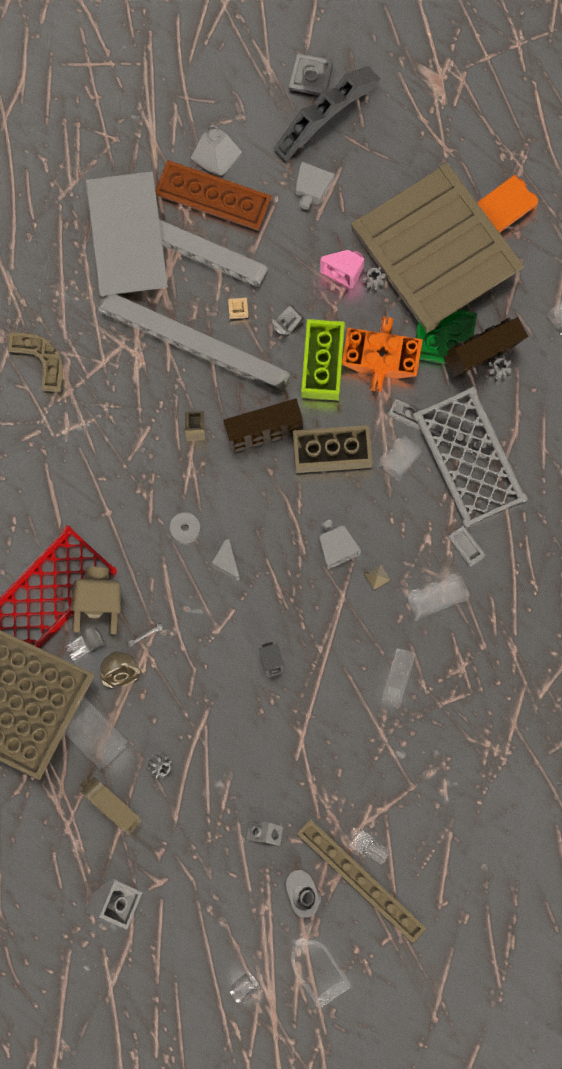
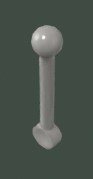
[126,623,163,647]

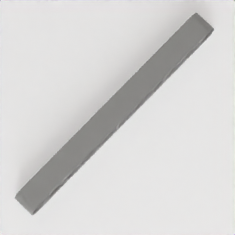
[97,294,290,392]

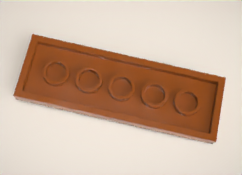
[155,160,272,231]

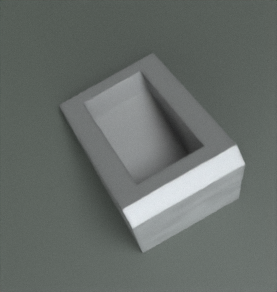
[212,539,239,580]

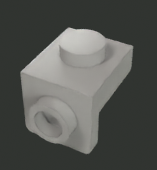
[271,305,305,334]

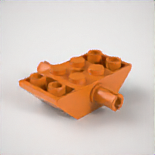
[342,316,422,392]

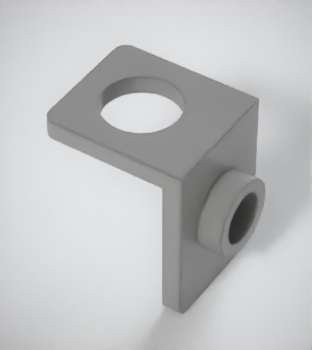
[246,821,283,846]

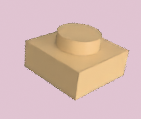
[228,298,248,319]

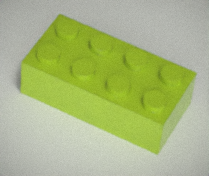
[301,319,345,401]

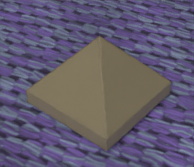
[364,564,390,590]

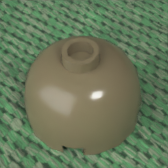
[100,651,140,688]

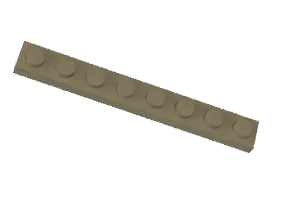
[297,819,427,943]

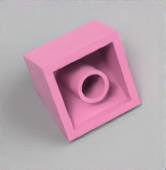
[320,250,364,289]

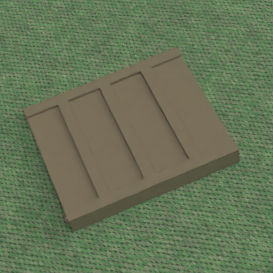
[351,163,524,333]

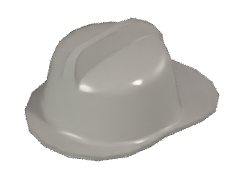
[286,870,321,918]

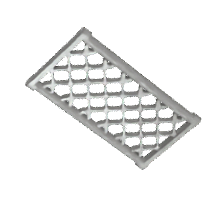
[412,386,528,528]

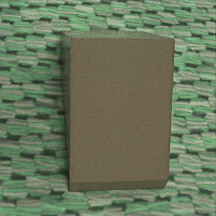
[185,411,205,441]

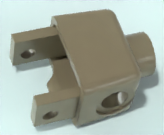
[70,567,121,635]

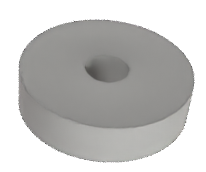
[170,512,201,544]

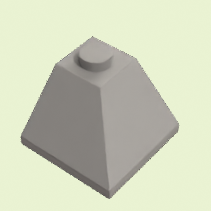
[190,124,242,178]
[85,879,143,930]

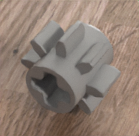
[362,265,385,290]
[489,355,512,380]
[147,752,172,778]

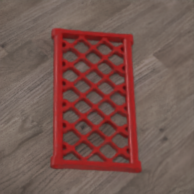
[0,525,117,648]

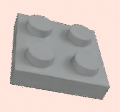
[289,53,333,96]

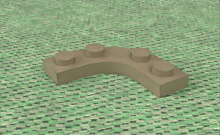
[8,332,63,392]

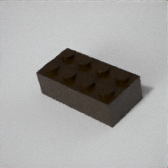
[444,317,529,377]
[223,398,303,452]

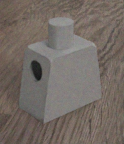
[295,162,335,210]
[319,520,361,569]

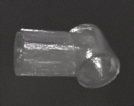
[64,627,106,661]
[349,829,391,866]

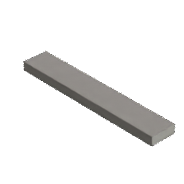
[387,398,494,462]

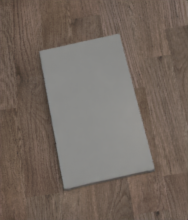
[86,171,168,296]

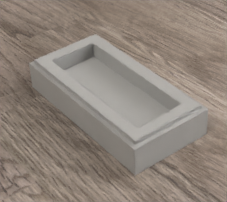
[447,525,486,567]

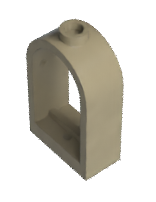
[80,777,141,836]

